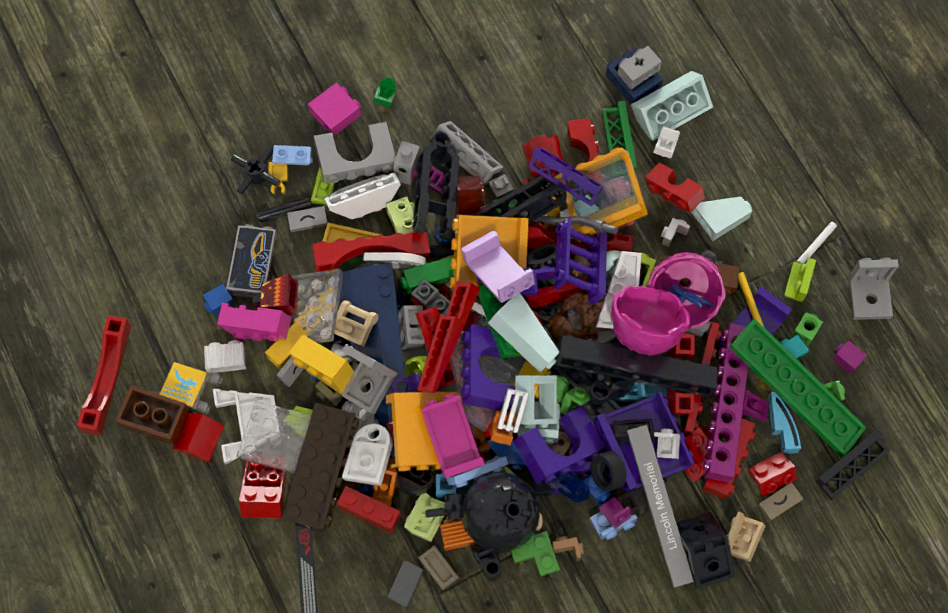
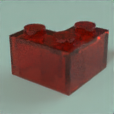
[457,176,485,216]

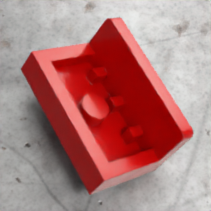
[748,451,796,496]

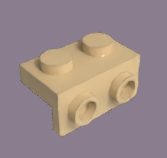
[727,512,765,562]

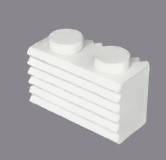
[204,340,247,373]

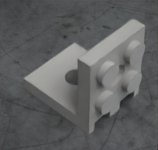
[848,257,899,320]
[341,344,397,414]

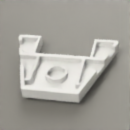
[213,389,281,464]

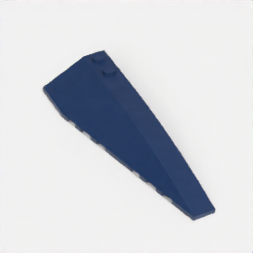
[335,263,406,459]

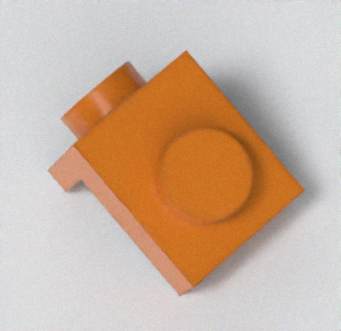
[491,411,515,445]

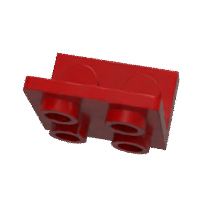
[685,425,724,482]

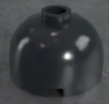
[395,466,436,496]

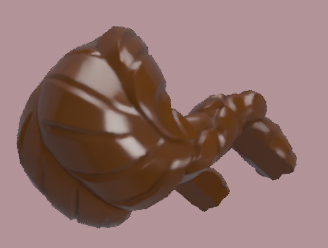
[548,293,601,342]

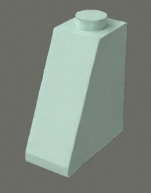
[691,197,752,241]

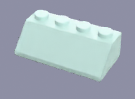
[631,71,713,141]

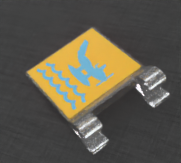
[159,361,222,414]

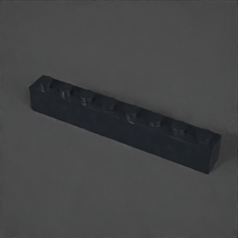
[556,335,717,397]

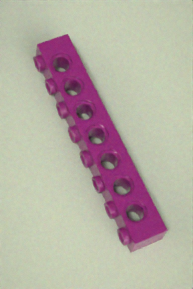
[703,323,748,482]

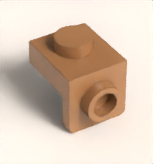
[552,536,584,561]

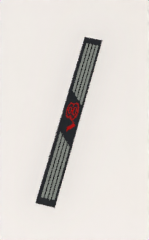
[291,468,318,613]

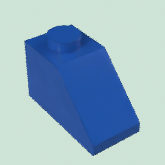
[487,440,526,471]

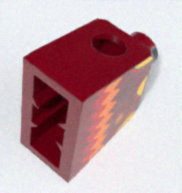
[253,273,298,315]

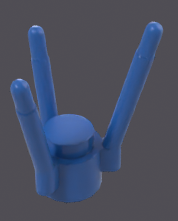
[667,284,712,307]

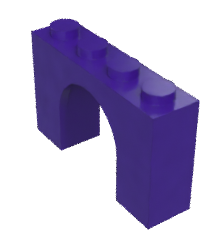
[461,324,515,413]
[513,406,606,484]

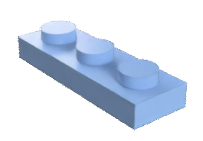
[446,457,508,487]

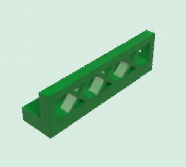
[602,101,637,177]

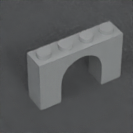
[314,122,396,184]

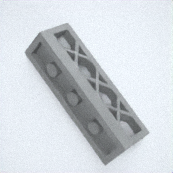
[431,121,503,186]

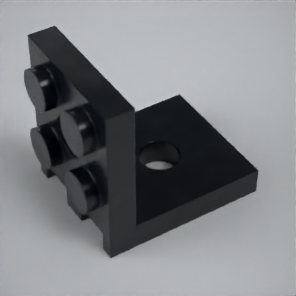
[676,512,735,589]

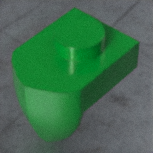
[373,77,396,108]

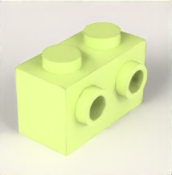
[386,197,414,234]

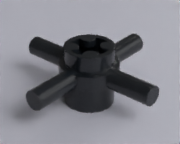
[231,147,281,195]
[425,494,464,522]

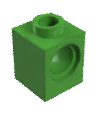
[791,312,823,346]

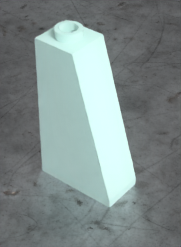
[488,293,559,372]

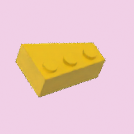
[288,335,354,395]

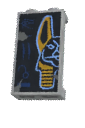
[226,224,278,298]

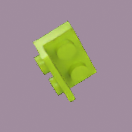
[784,258,816,302]

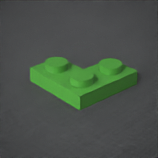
[510,531,560,577]

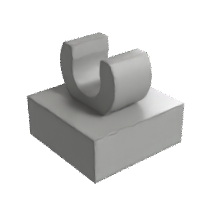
[488,174,514,199]

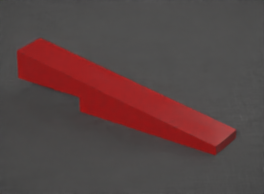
[417,281,480,393]

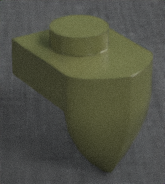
[315,381,343,407]

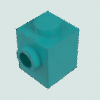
[780,335,809,361]

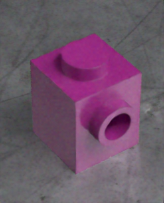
[832,340,867,375]

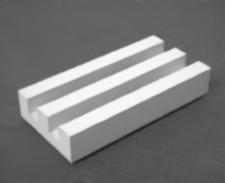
[497,388,528,433]

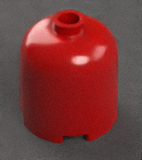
[522,135,563,182]

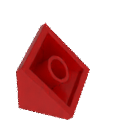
[172,413,224,463]

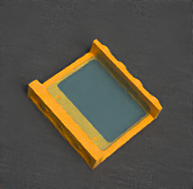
[555,148,648,243]

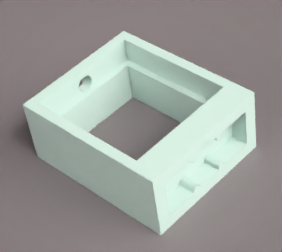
[515,376,557,428]

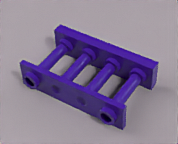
[554,217,607,304]

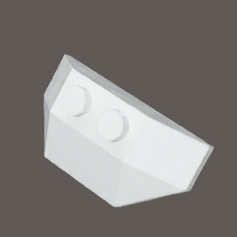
[324,173,401,219]

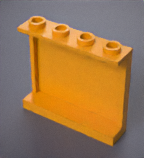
[450,215,528,293]
[386,392,463,471]

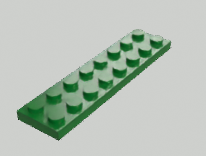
[729,318,866,457]

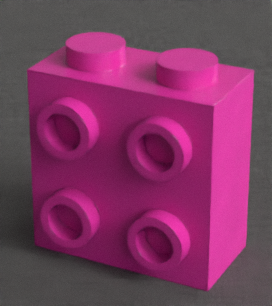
[308,83,361,137]

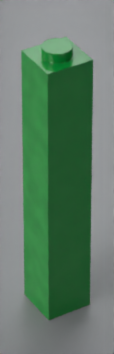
[400,256,454,294]

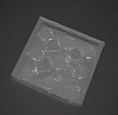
[236,401,311,474]

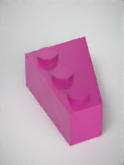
[217,303,291,342]

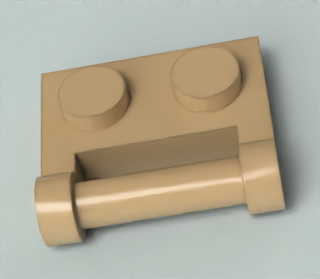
[329,300,378,346]

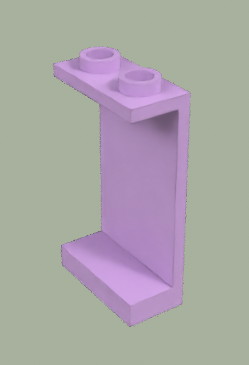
[461,230,535,303]

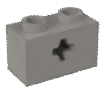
[617,46,662,89]

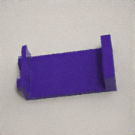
[717,286,792,348]

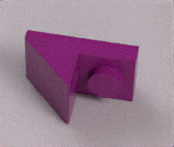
[742,390,769,422]

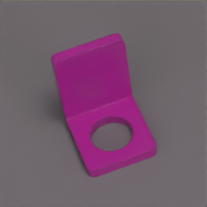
[599,497,631,529]

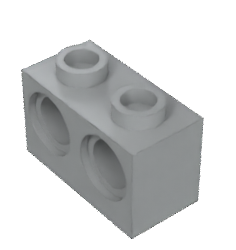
[398,305,425,350]

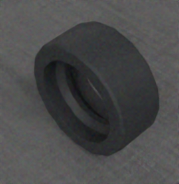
[590,451,627,492]

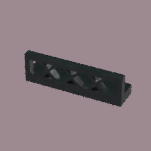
[815,429,890,500]

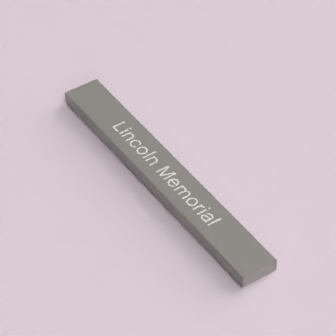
[627,425,694,588]

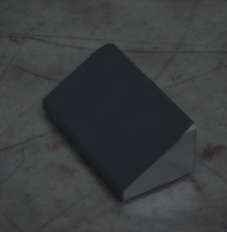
[612,419,655,445]

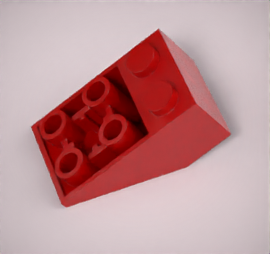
[239,456,287,518]

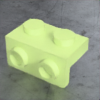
[404,493,445,542]

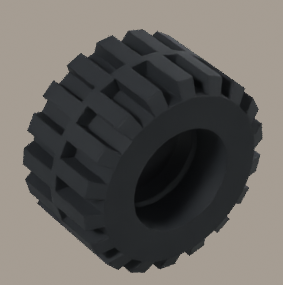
[526,243,574,287]

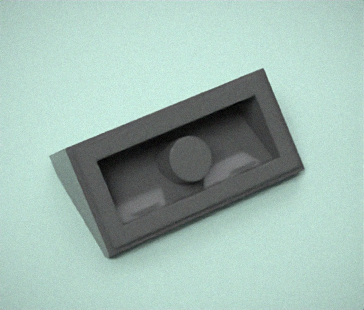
[387,560,423,607]

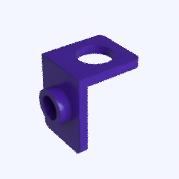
[391,373,421,393]

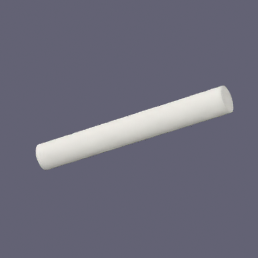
[796,222,837,264]

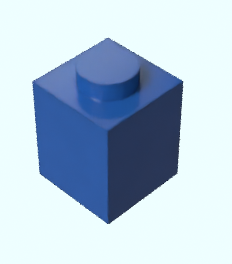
[203,284,235,317]

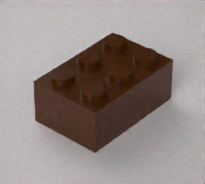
[115,385,189,445]

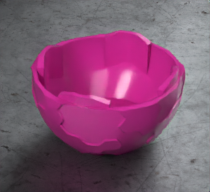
[647,252,726,329]
[611,286,690,356]

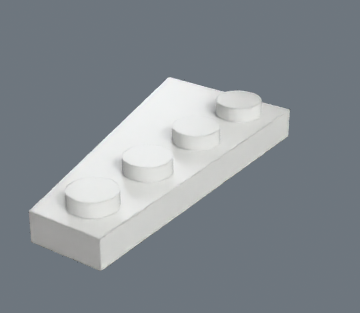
[595,251,641,329]

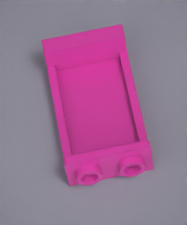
[420,393,484,478]

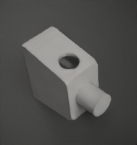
[393,141,422,185]

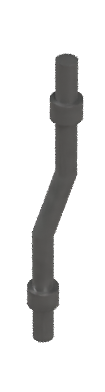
[520,210,618,234]

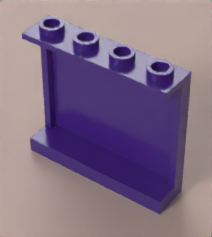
[593,391,694,494]

